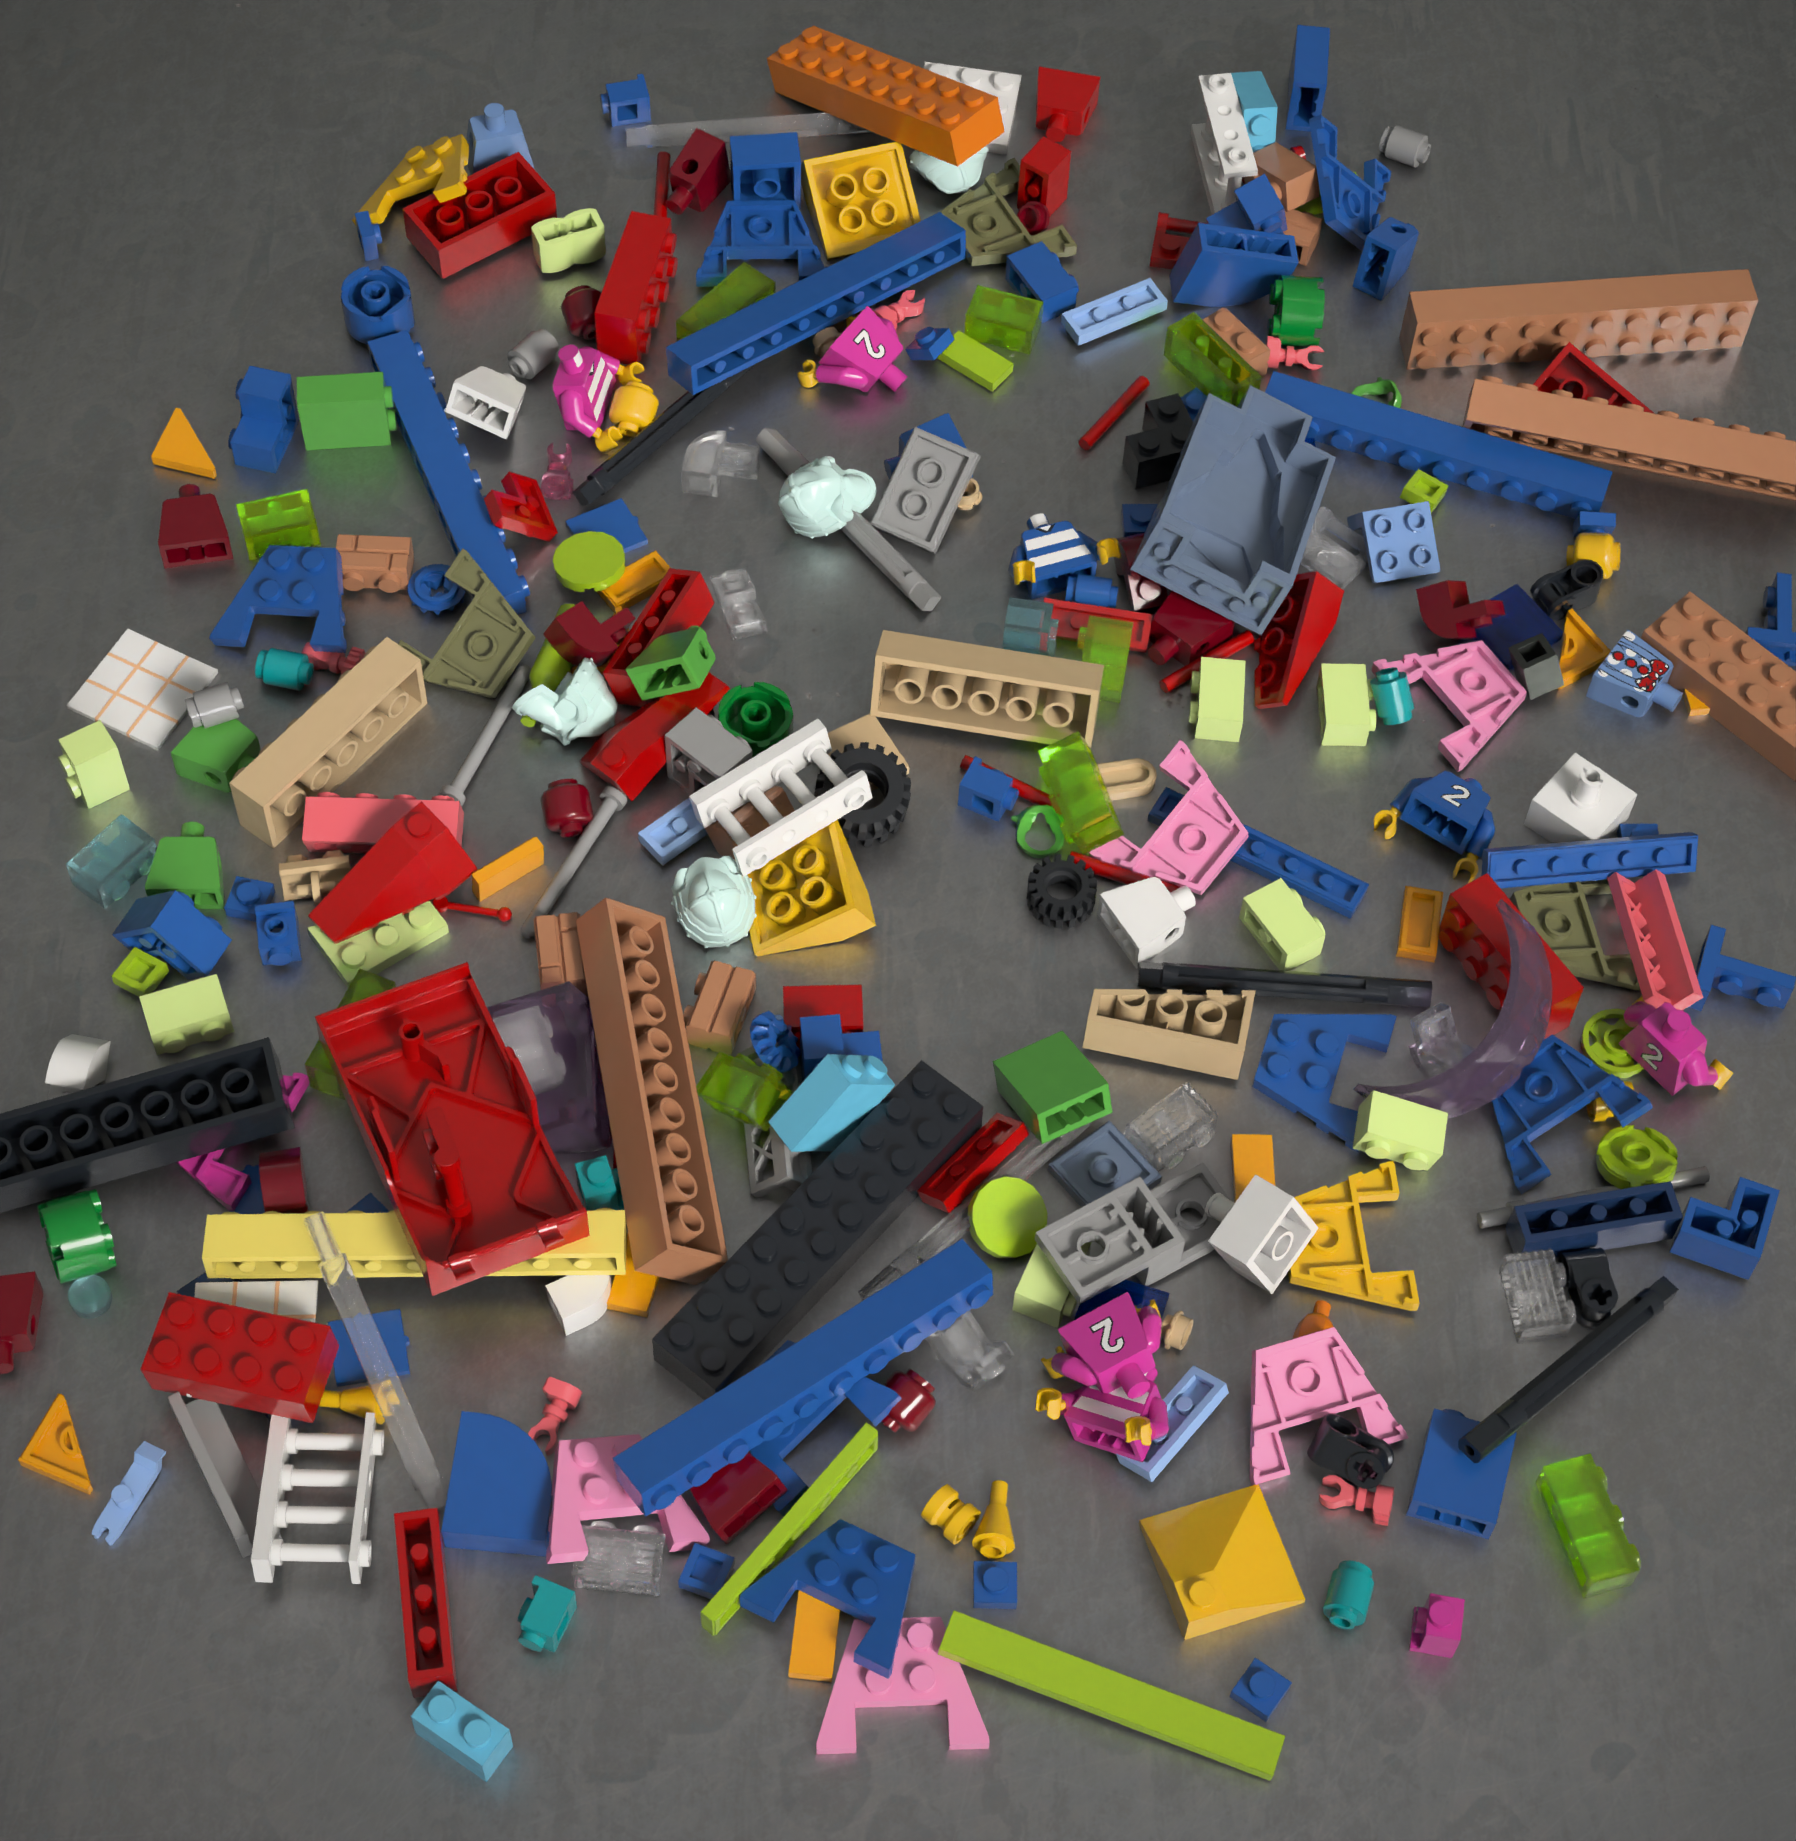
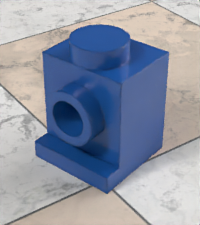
[600,74,651,127]
[958,756,1019,822]
[254,901,302,966]

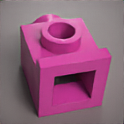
[1409,1593,1465,1658]

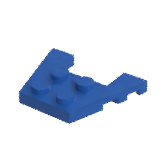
[1309,115,1391,251]
[696,200,827,287]
[209,545,347,653]
[1252,1014,1397,1152]
[1486,1034,1653,1195]
[750,1340,902,1517]
[740,1519,916,1679]

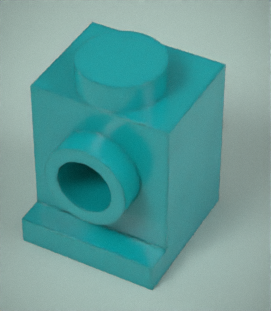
[575,1155,624,1211]
[518,1575,577,1653]

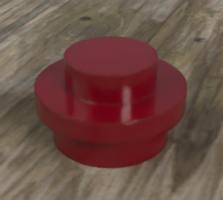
[1017,201,1050,235]

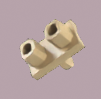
[279,850,351,906]

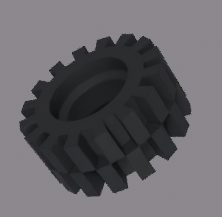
[1026,854,1097,929]

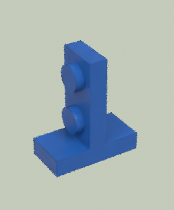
[1746,572,1796,667]
[1688,925,1796,1011]

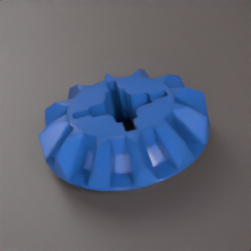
[408,564,466,615]
[750,1011,801,1073]

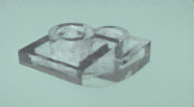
[711,568,767,641]

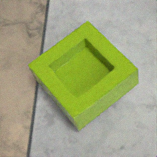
[1399,469,1449,513]
[111,947,169,997]

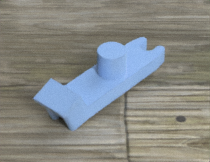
[92,1441,166,1546]

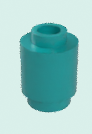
[255,648,314,691]
[1370,667,1414,725]
[1323,1560,1374,1629]

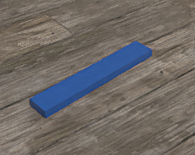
[1147,787,1369,919]
[1481,832,1698,888]

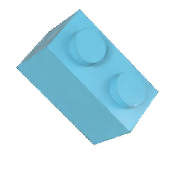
[411,1681,513,1782]

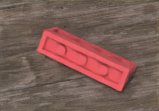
[1607,869,1703,1010]

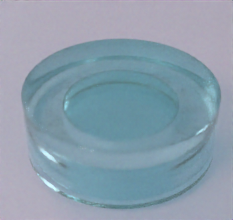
[68,1275,112,1319]

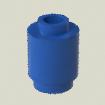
[1065,574,1119,608]

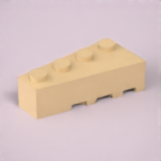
[1082,989,1256,1080]

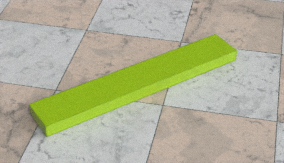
[701,1422,878,1636]

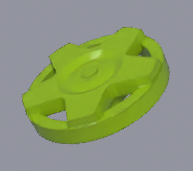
[1581,1009,1644,1078]

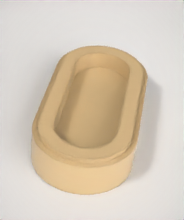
[1082,758,1157,802]

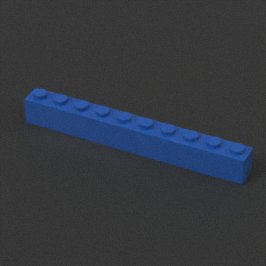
[666,212,966,395]
[367,330,530,615]
[1265,371,1613,519]
[613,1239,993,1517]

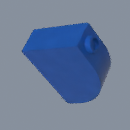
[1169,223,1299,307]
[441,1411,553,1557]

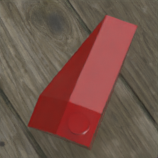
[1533,342,1655,414]
[1254,571,1344,709]
[579,672,730,802]
[308,801,477,944]

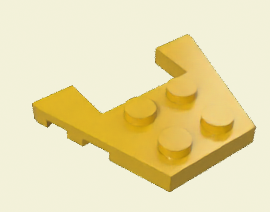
[352,134,469,227]
[1288,1161,1420,1311]

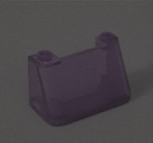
[487,981,613,1155]

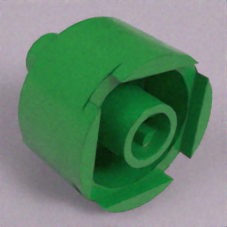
[1267,275,1325,347]
[718,682,793,758]
[37,1189,117,1284]

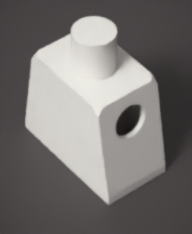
[445,366,526,439]
[1097,877,1196,969]

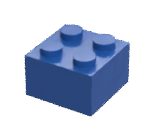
[730,132,801,210]

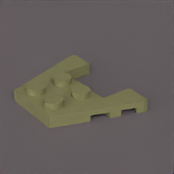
[941,158,1077,266]
[398,548,536,699]
[1510,879,1641,991]

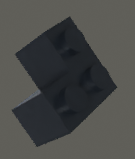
[1122,393,1193,490]

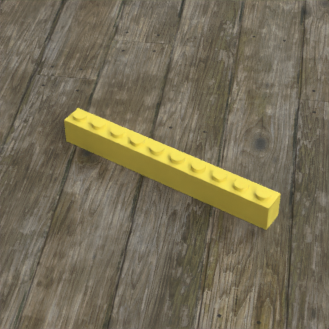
[202,1208,627,1279]

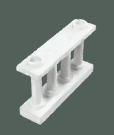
[1190,73,1258,215]
[689,719,873,877]
[251,1412,384,1584]

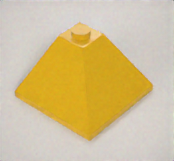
[801,142,921,260]
[735,819,876,956]
[1139,1484,1306,1640]

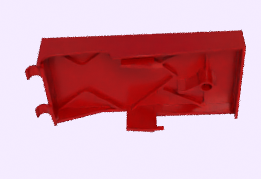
[315,962,590,1296]

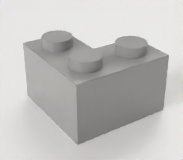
[665,707,752,795]

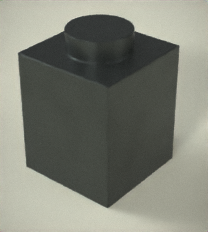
[1508,633,1564,700]

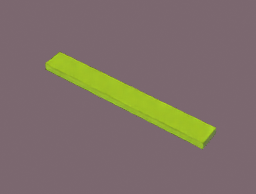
[938,1610,1285,1781]

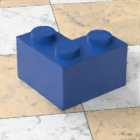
[1206,174,1287,234]
[228,366,300,474]
[112,890,232,980]
[800,1014,883,1081]
[1670,1177,1780,1280]

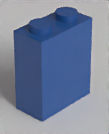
[1286,25,1330,132]
[1406,1408,1517,1540]

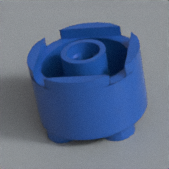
[341,266,415,344]

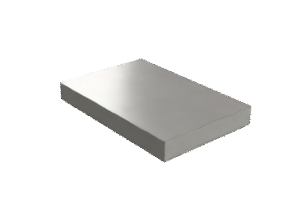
[870,427,980,554]

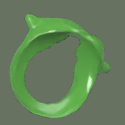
[1352,377,1402,408]
[1011,805,1070,859]

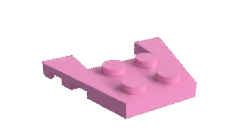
[1371,640,1527,772]
[1088,740,1249,895]
[1249,1327,1408,1485]
[546,1434,710,1564]
[816,1617,990,1755]

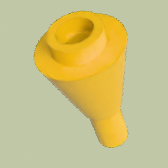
[319,1382,395,1425]
[972,1480,1015,1559]

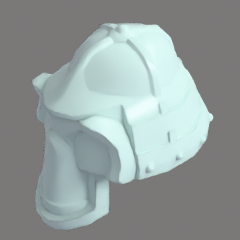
[908,146,989,194]
[778,456,877,539]
[512,657,618,746]
[671,856,757,948]

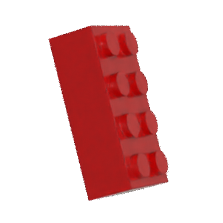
[402,152,557,279]
[594,211,678,365]
[1439,873,1584,1048]
[140,1292,339,1423]

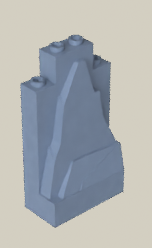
[1130,385,1336,635]

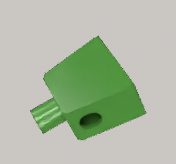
[625,625,716,701]
[170,719,261,793]
[145,821,226,909]

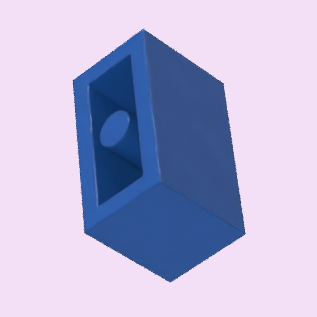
[1005,241,1079,324]

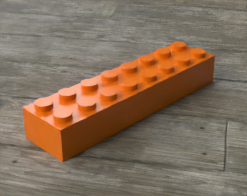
[767,26,1005,167]

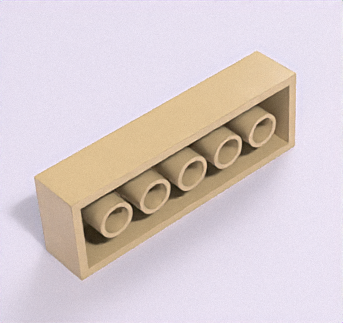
[870,630,1104,751]
[229,637,428,849]

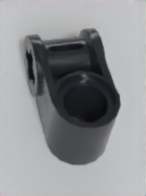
[1530,559,1603,621]
[1558,1247,1618,1330]
[1307,1414,1394,1489]

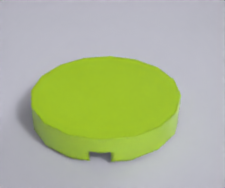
[553,531,626,592]
[1596,1125,1678,1189]
[967,1176,1048,1258]

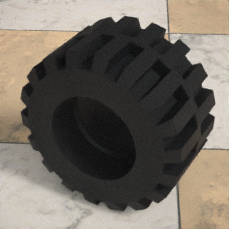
[814,742,911,847]

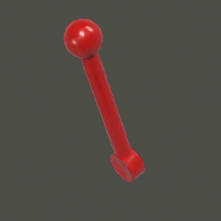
[433,897,512,922]

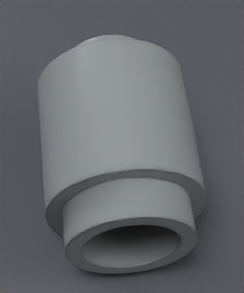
[1379,125,1431,168]
[508,329,559,379]
[185,682,245,729]

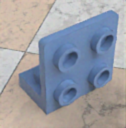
[1347,501,1440,583]

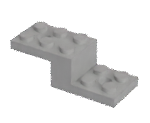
[1035,1162,1230,1305]

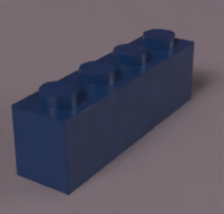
[1506,1181,1683,1264]

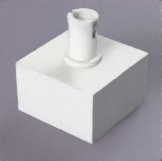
[1524,753,1637,843]
[1205,1174,1319,1294]

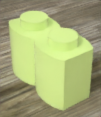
[531,208,606,273]

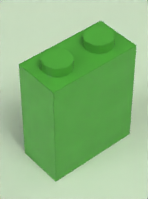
[297,372,397,451]
[993,1030,1113,1144]

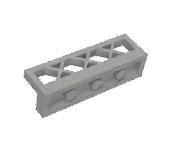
[737,1043,812,1198]
[167,1392,282,1558]

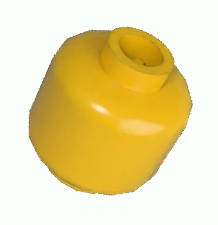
[609,382,659,437]
[1566,533,1621,580]

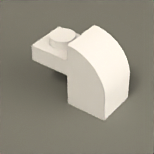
[45,1034,111,1100]
[545,1275,612,1336]

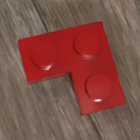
[484,471,558,542]

